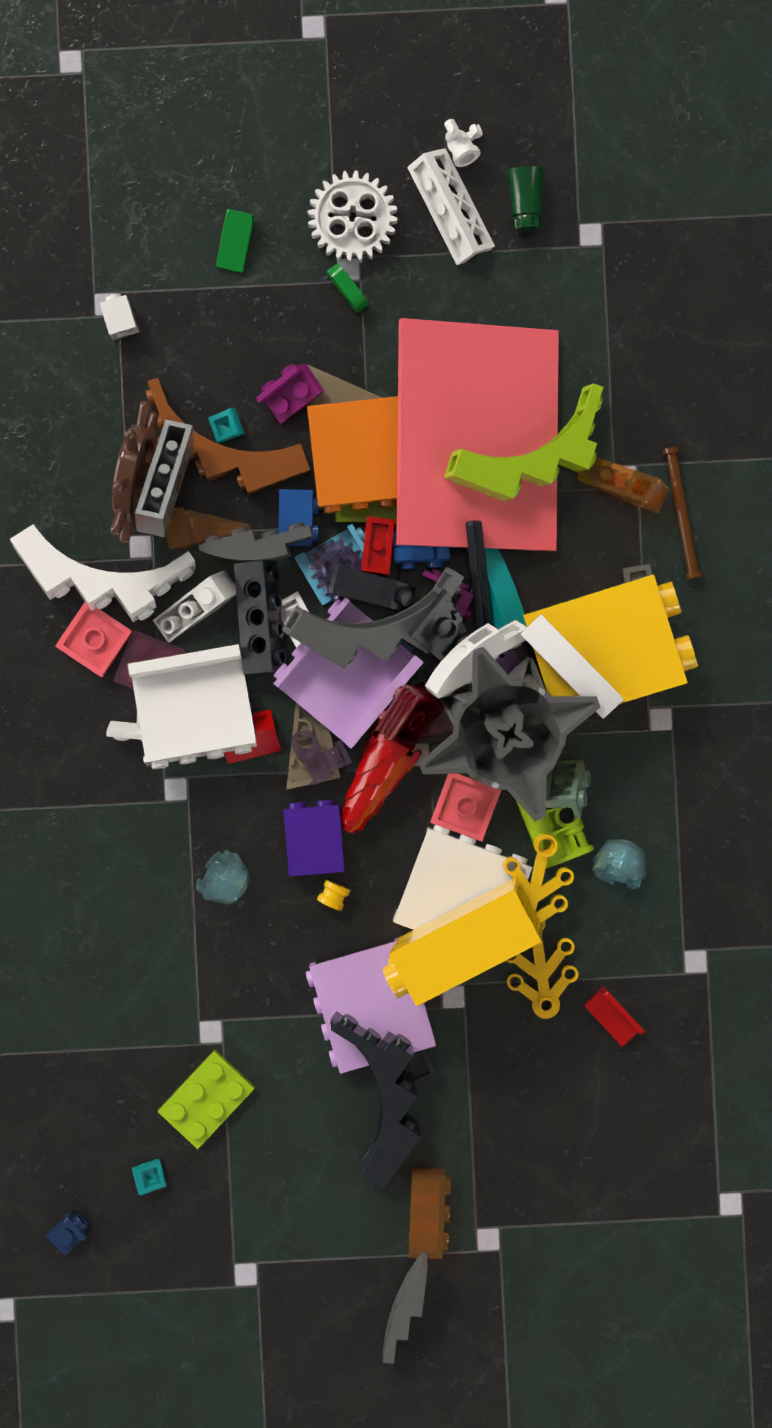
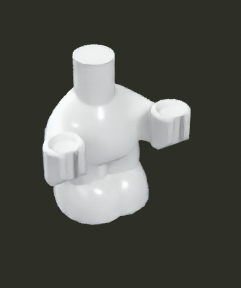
[444,119,483,167]

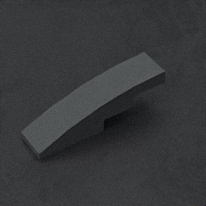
[383,1252,428,1364]

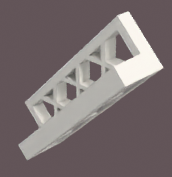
[407,148,495,265]

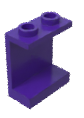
[283,799,345,876]

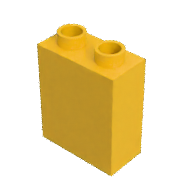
[523,574,698,703]
[382,877,543,1006]

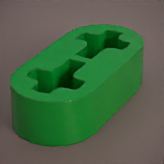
[326,263,369,313]

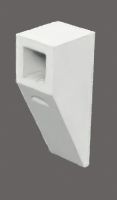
[153,570,236,643]

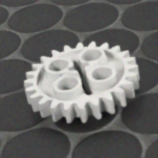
[308,171,397,263]

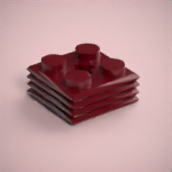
[376,685,442,744]

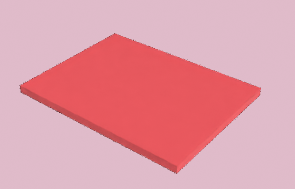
[397,318,559,551]

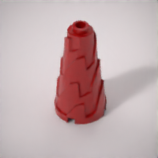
[340,725,422,834]

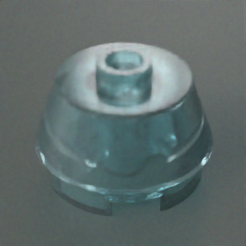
[592,839,646,889]
[196,850,250,905]

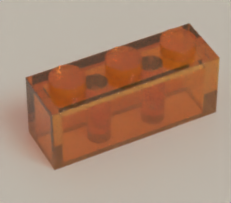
[408,1168,451,1259]

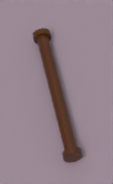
[662,446,703,580]

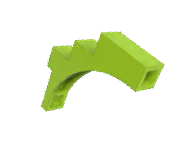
[444,383,603,502]

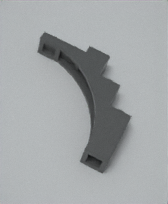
[282,567,464,669]

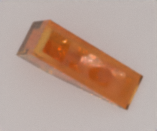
[576,457,669,513]
[166,507,251,551]

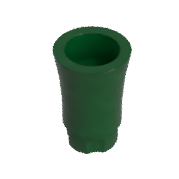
[506,166,545,231]

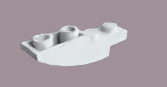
[425,620,527,699]

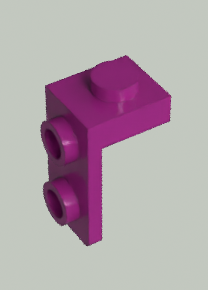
[422,568,473,622]

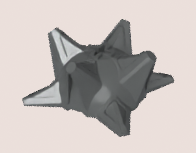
[419,647,601,821]

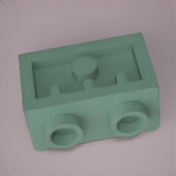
[546,760,591,818]

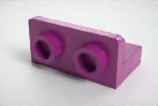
[256,363,325,424]

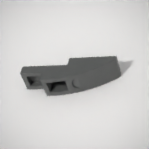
[198,522,315,562]

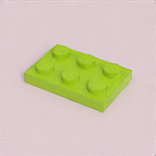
[157,1050,255,1149]

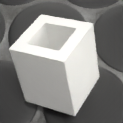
[100,294,139,340]

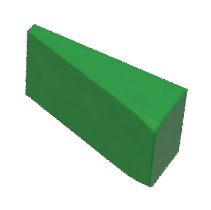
[216,209,255,274]

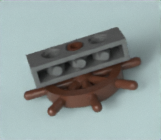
[110,401,194,544]

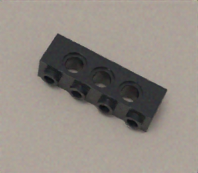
[234,560,287,674]

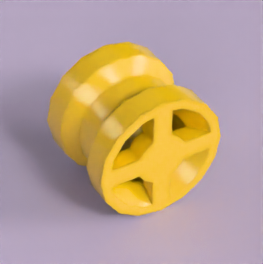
[317,879,351,911]

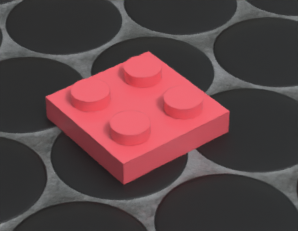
[55,602,133,677]
[430,773,501,842]

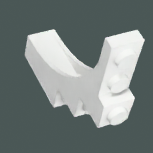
[10,524,196,622]

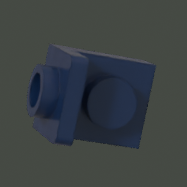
[46,1210,90,1256]

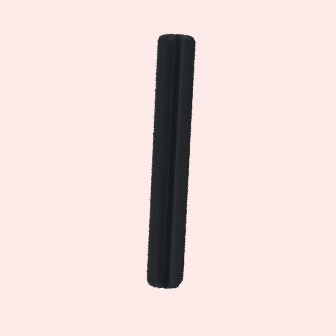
[465,520,493,629]

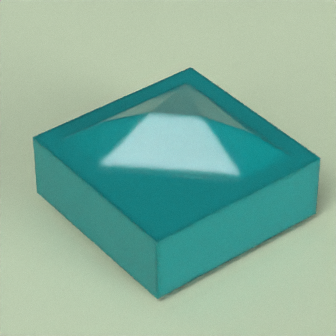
[208,408,244,444]
[132,1159,167,1195]

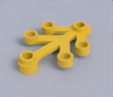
[502,833,574,923]
[506,911,578,1019]

